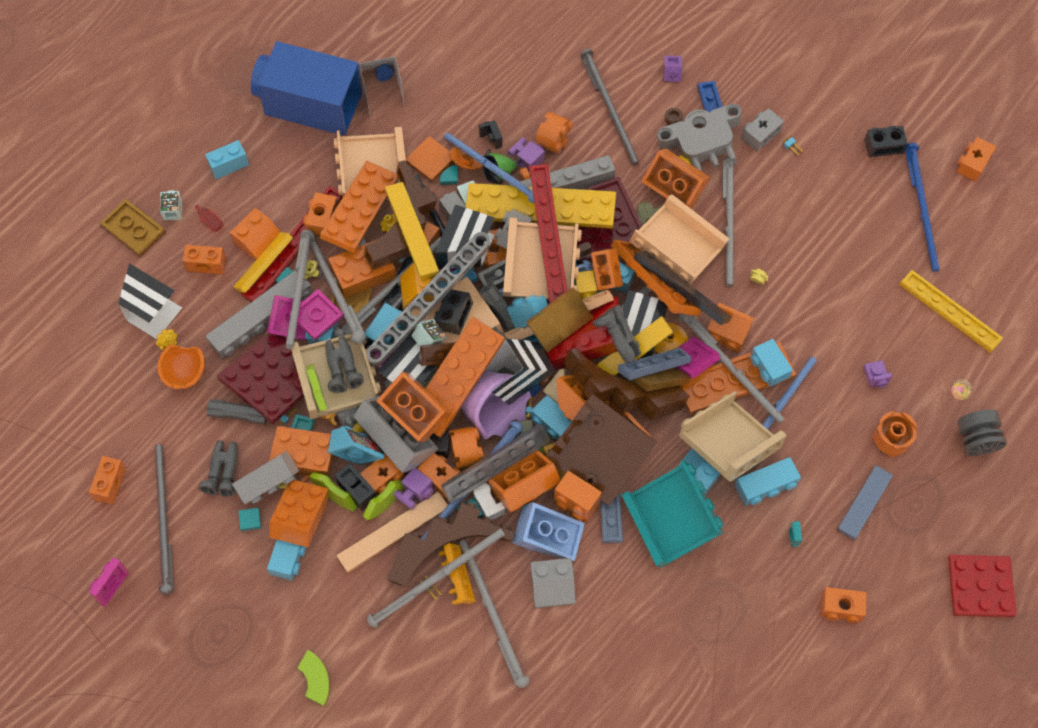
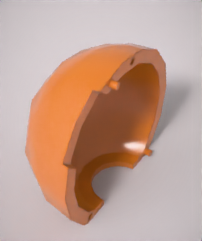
[158,345,206,390]

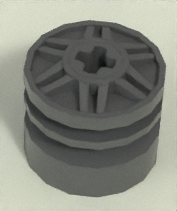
[957,410,1007,456]

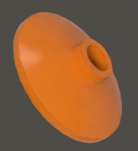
[449,147,483,170]

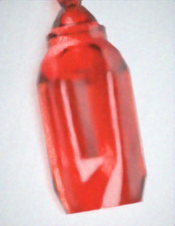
[195,205,224,232]

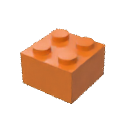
[553,471,602,524]

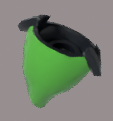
[483,149,518,185]

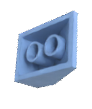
[512,502,585,561]

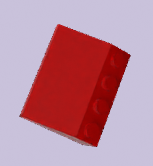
[544,296,619,370]

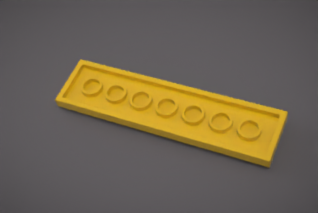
[465,183,616,228]

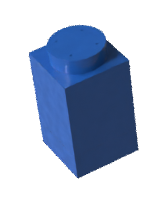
[251,41,363,136]

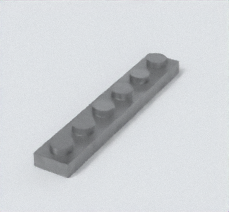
[441,423,550,504]

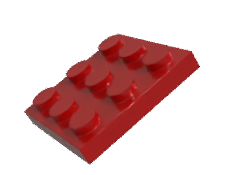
[948,554,1017,617]

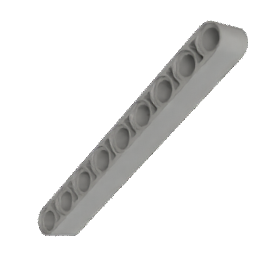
[367,232,490,366]

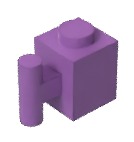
[507,137,545,174]
[394,468,435,510]

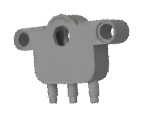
[657,104,741,171]

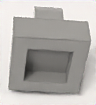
[336,407,358,429]

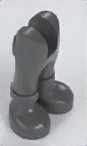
[592,305,641,364]
[325,336,364,393]
[198,440,238,497]

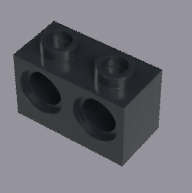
[864,126,908,158]
[434,289,473,335]
[334,463,377,511]

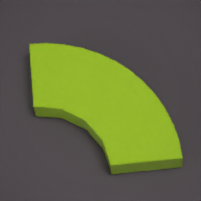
[306,364,327,411]
[309,472,357,512]
[363,479,404,520]
[298,650,330,707]

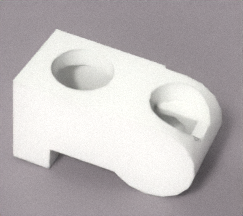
[473,483,505,520]

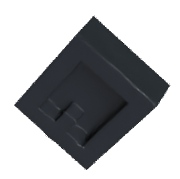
[478,120,502,149]

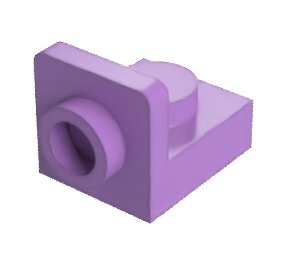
[663,56,682,82]
[863,360,893,388]

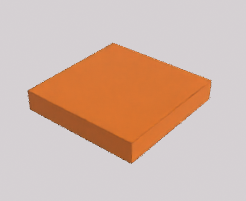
[405,136,453,182]

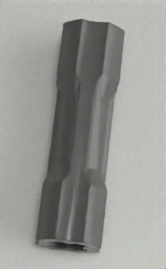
[479,283,515,332]
[207,399,267,425]

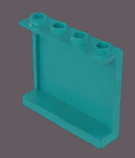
[622,460,724,567]

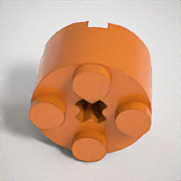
[536,111,574,153]
[872,411,917,457]
[449,426,483,469]

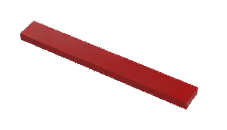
[529,164,568,304]
[241,185,343,302]

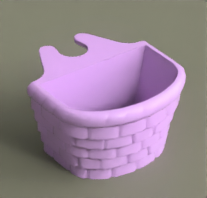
[461,370,531,439]

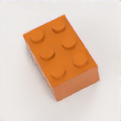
[641,149,711,209]
[328,239,396,299]
[377,371,451,443]
[269,426,335,478]
[487,450,561,512]
[269,480,328,547]

